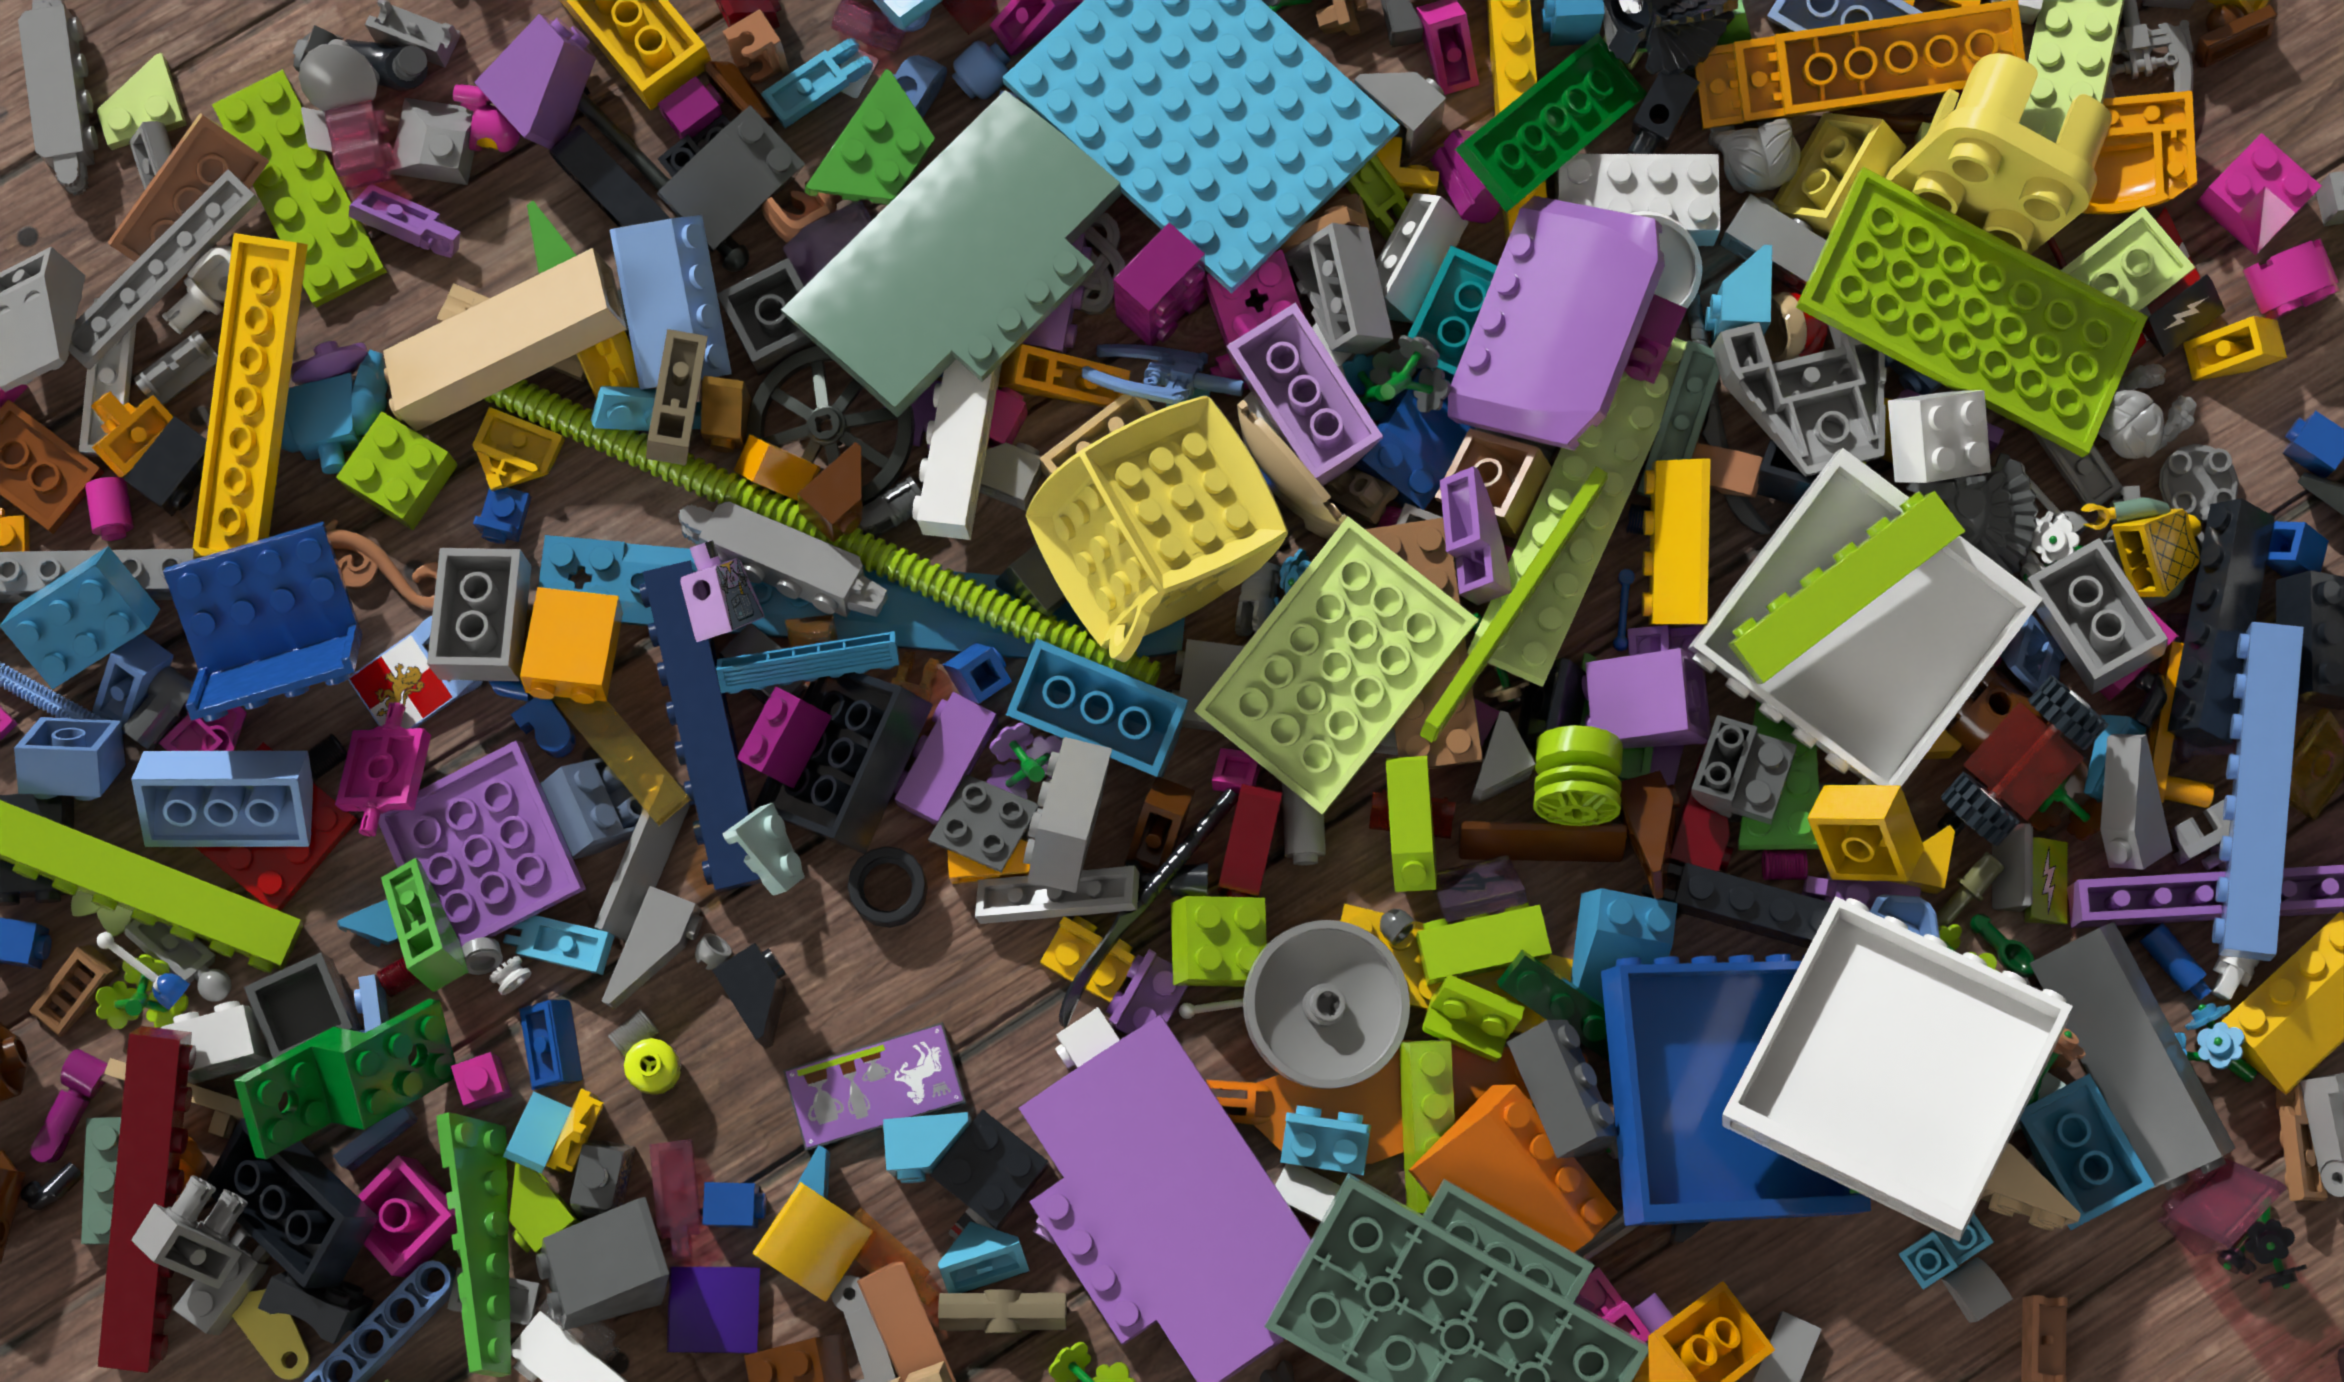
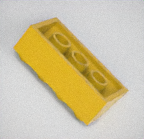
[1642,459,1710,626]
[2222,911,2344,1095]

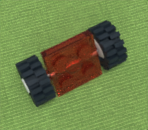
[1941,675,2109,846]

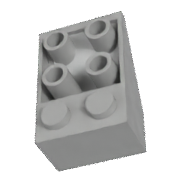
[0,247,86,392]

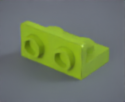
[1422,974,1525,1062]

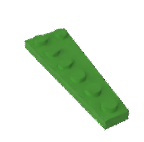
[1738,700,1819,850]

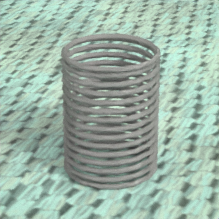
[608,1009,659,1057]

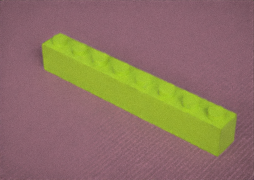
[0,800,303,973]

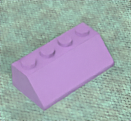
[1227,302,1383,486]

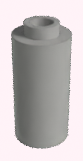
[1282,783,1326,865]

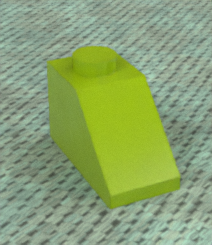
[509,1163,581,1254]

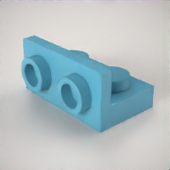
[1280,1105,1371,1175]

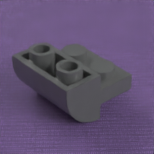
[1691,715,1797,825]

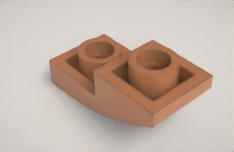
[1691,443,1764,498]

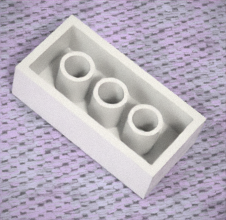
[1554,154,1720,246]

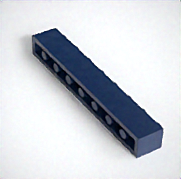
[639,560,762,893]

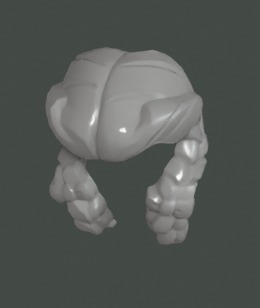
[1708,117,1801,194]
[2098,363,2197,459]

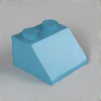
[1705,245,1772,344]
[883,1112,973,1183]

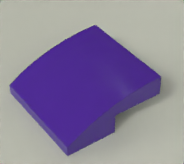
[667,1267,760,1353]

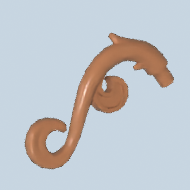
[325,519,438,611]

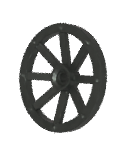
[747,346,915,506]

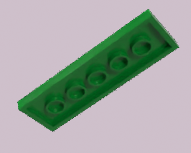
[1455,33,1647,212]

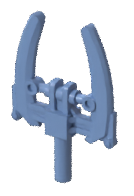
[1082,344,1245,405]

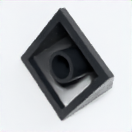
[995,544,1068,617]
[1517,658,1586,749]

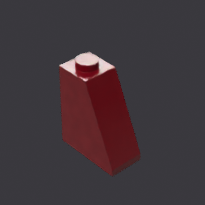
[1218,784,1282,898]

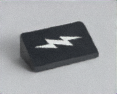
[2142,274,2226,357]

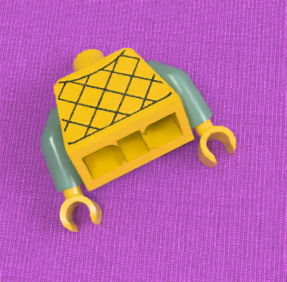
[2081,497,2202,609]

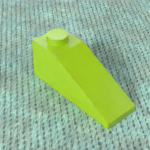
[1386,756,1437,892]

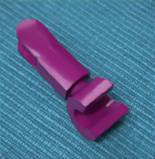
[30,1049,108,1163]

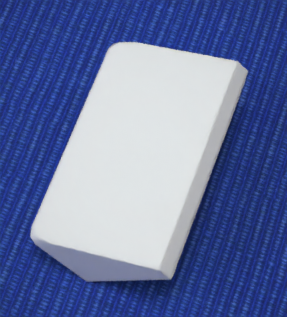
[1275,1163,1341,1223]

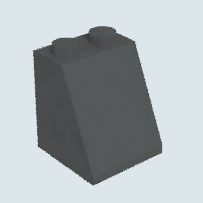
[536,1197,669,1331]

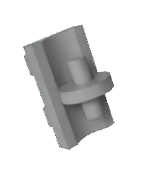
[2170,799,2230,872]

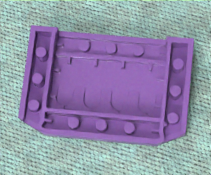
[1448,196,1665,450]

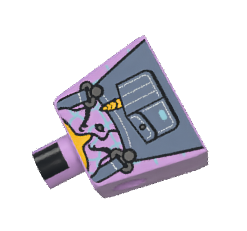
[680,540,765,642]

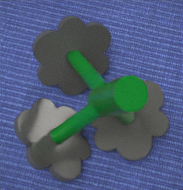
[1369,335,1451,413]

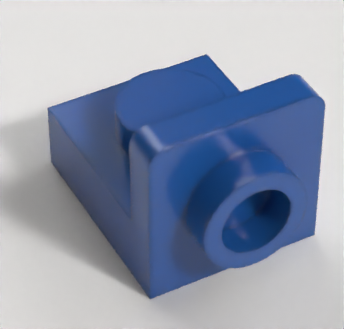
[473,487,532,544]

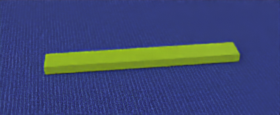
[1420,466,1608,743]

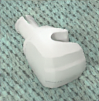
[162,245,232,334]

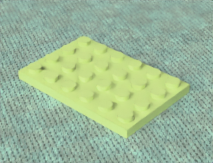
[1194,516,1479,815]

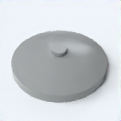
[1243,920,1410,1089]

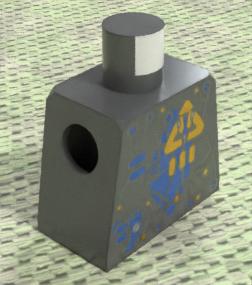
[570,1139,636,1219]

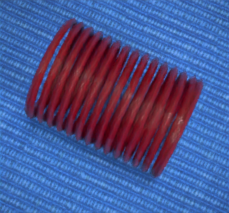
[376,957,420,998]

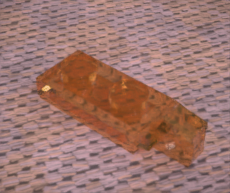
[853,1208,939,1307]

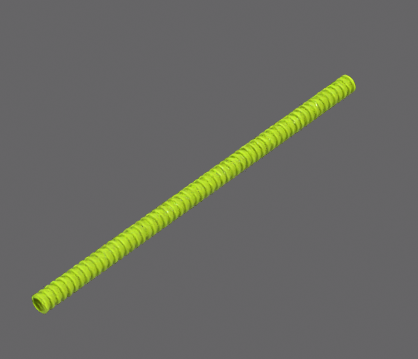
[484,379,1161,686]

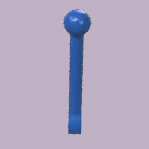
[1613,569,1635,651]

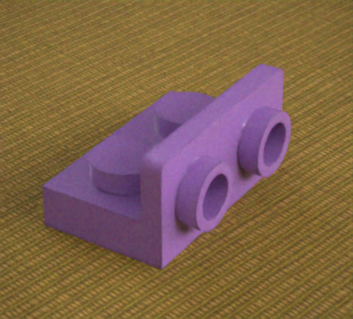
[1106,949,1188,1035]

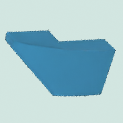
[337,900,399,947]

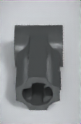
[122,666,194,751]

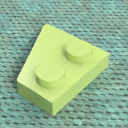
[97,53,187,150]

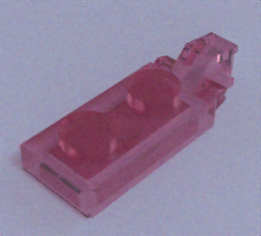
[649,1139,701,1260]

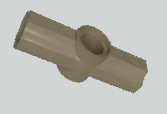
[938,1289,1067,1334]

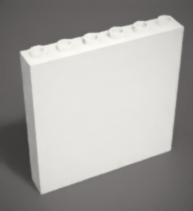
[1688,448,2043,786]
[1722,896,2073,1242]

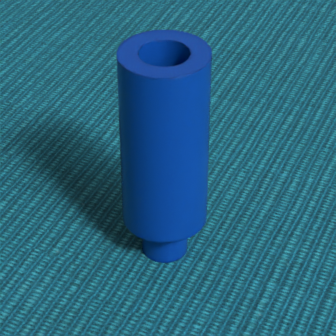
[2139,922,2212,1001]

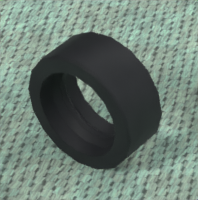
[847,846,928,928]

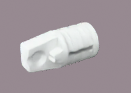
[2211,956,2259,1001]

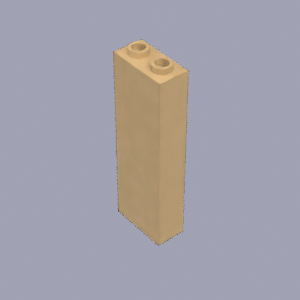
[383,248,626,432]

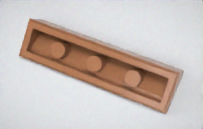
[857,1262,956,1382]

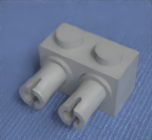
[131,1175,248,1289]

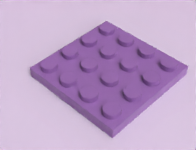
[378,740,586,947]

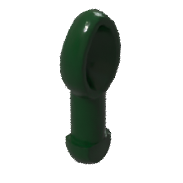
[1970,914,2035,977]

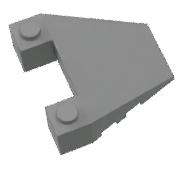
[1712,322,1886,477]

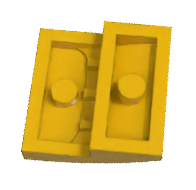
[752,1182,873,1302]

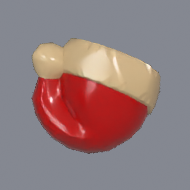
[1764,292,1828,362]

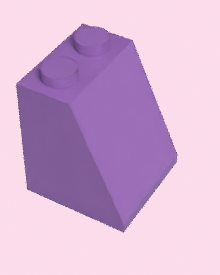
[474,14,596,149]
[1582,648,1711,749]

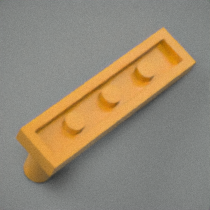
[2148,641,2214,808]

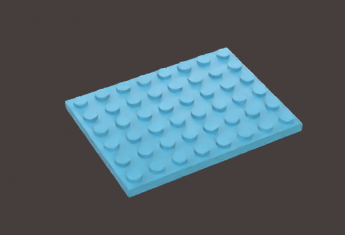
[1003,0,1400,294]

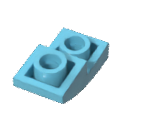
[503,1091,572,1174]
[1899,1213,1994,1290]

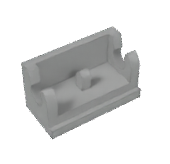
[365,0,461,68]

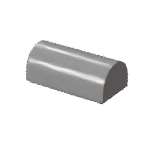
[129,121,173,189]

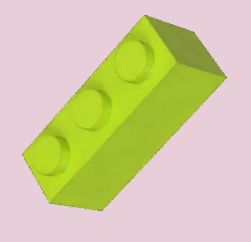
[1415,901,1552,986]

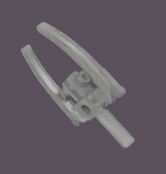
[2104,0,2193,98]

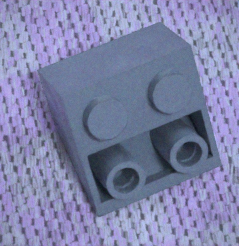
[540,753,646,860]

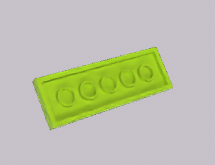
[212,69,387,308]

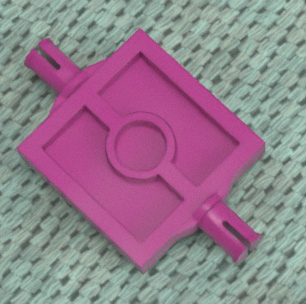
[335,702,431,837]

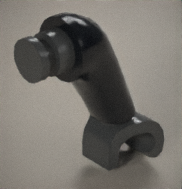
[293,25,428,91]

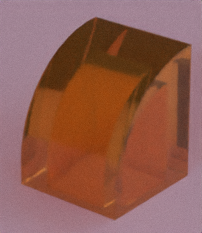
[785,614,838,648]

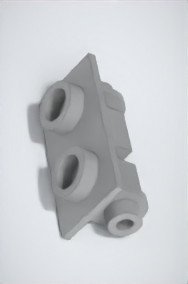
[134,330,218,405]

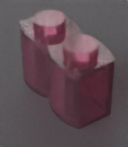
[325,100,396,191]

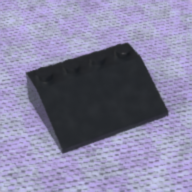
[753,672,933,854]

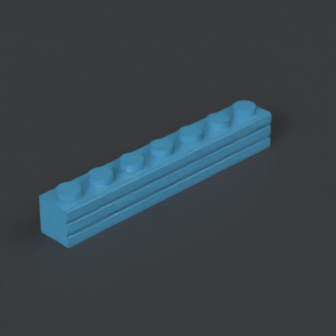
[716,631,899,694]

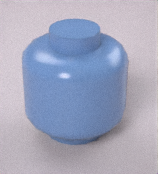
[952,40,1011,100]

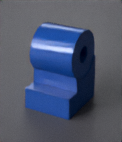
[510,697,576,758]

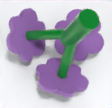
[986,722,1063,799]

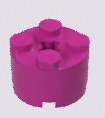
[2243,238,2340,319]

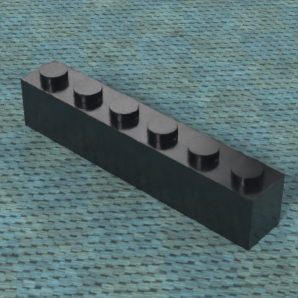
[2167,498,2275,748]

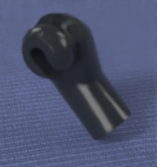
[21,1162,84,1210]

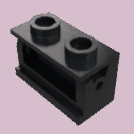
[124,416,207,516]

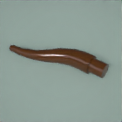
[1829,107,1935,134]

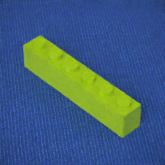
[1728,491,1965,684]

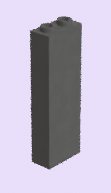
[2029,922,2236,1191]

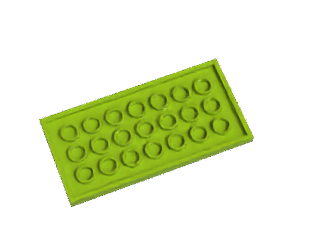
[1796,167,2148,458]

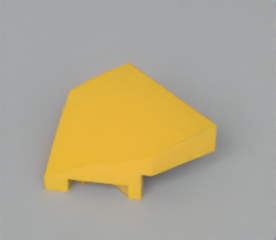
[472,407,565,491]
[545,1088,604,1174]

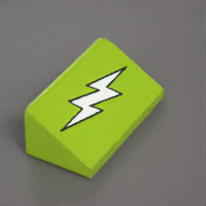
[2025,837,2068,925]

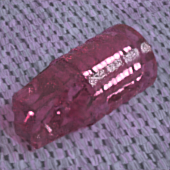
[831,0,906,52]

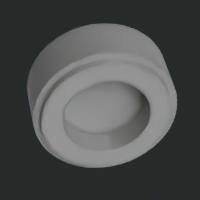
[461,937,503,975]

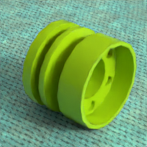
[1533,725,1623,826]

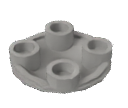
[298,39,380,117]
[2159,444,2239,523]

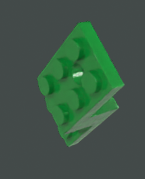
[234,998,456,1160]

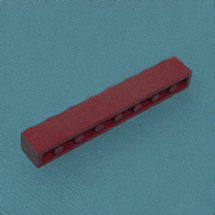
[98,1026,196,1373]

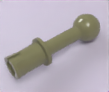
[1936,852,2005,927]

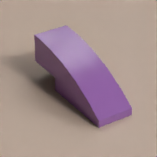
[1440,466,1512,605]

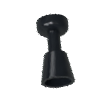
[1125,859,1208,898]

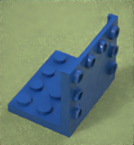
[163,522,363,722]

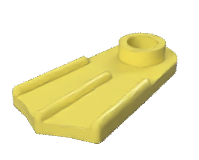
[232,1289,310,1380]

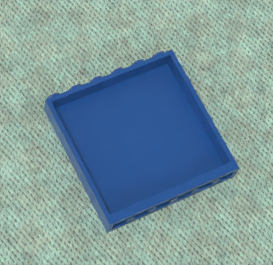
[1601,954,1871,1226]

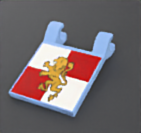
[348,616,483,729]

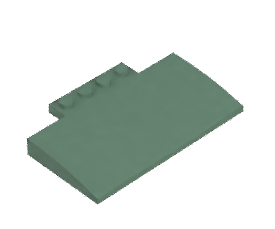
[781,90,1121,418]
[1264,1173,1648,1382]

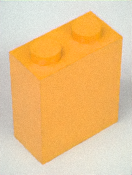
[520,587,623,704]

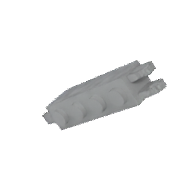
[18,0,98,196]
[678,501,888,618]

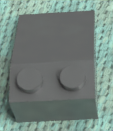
[657,105,805,252]

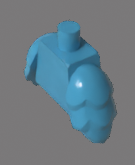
[281,350,388,474]

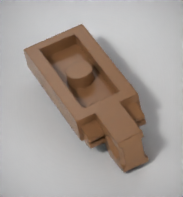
[2276,1084,2328,1202]

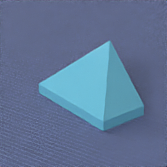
[938,1221,1030,1293]

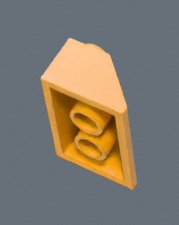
[1648,1281,1775,1382]

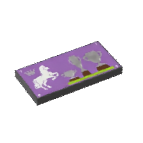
[783,1022,966,1151]

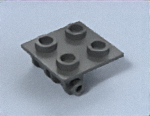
[928,774,1040,873]

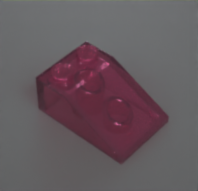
[2158,1158,2287,1256]

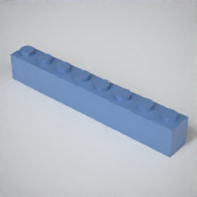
[2212,622,2304,961]

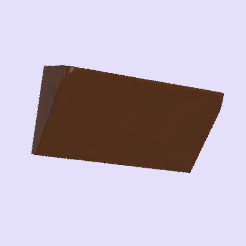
[704,61,778,126]

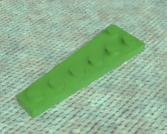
[436,1112,512,1377]

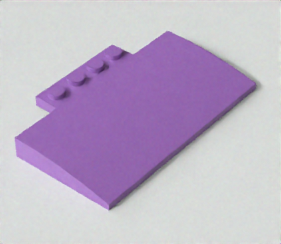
[1019,1015,1311,1382]

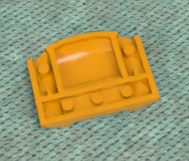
[2082,91,2197,214]

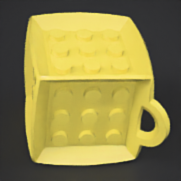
[1026,396,1288,662]

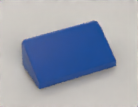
[519,1000,583,1090]

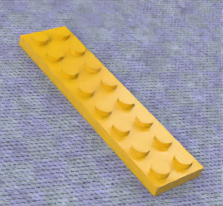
[192,233,308,556]

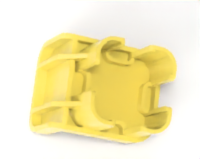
[1885,53,2112,254]

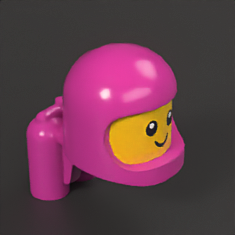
[453,84,521,152]

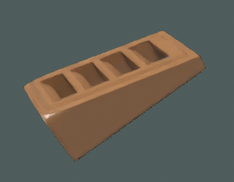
[29,945,119,1037]

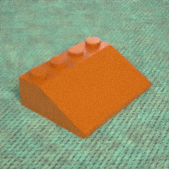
[1408,1085,1617,1253]

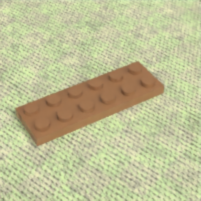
[1366,518,1483,769]

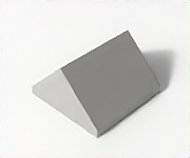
[1470,710,1536,805]

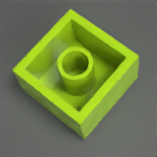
[336,411,458,530]
[1171,896,1267,987]

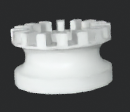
[489,956,531,995]

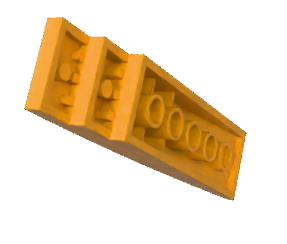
[1694,0,2026,130]

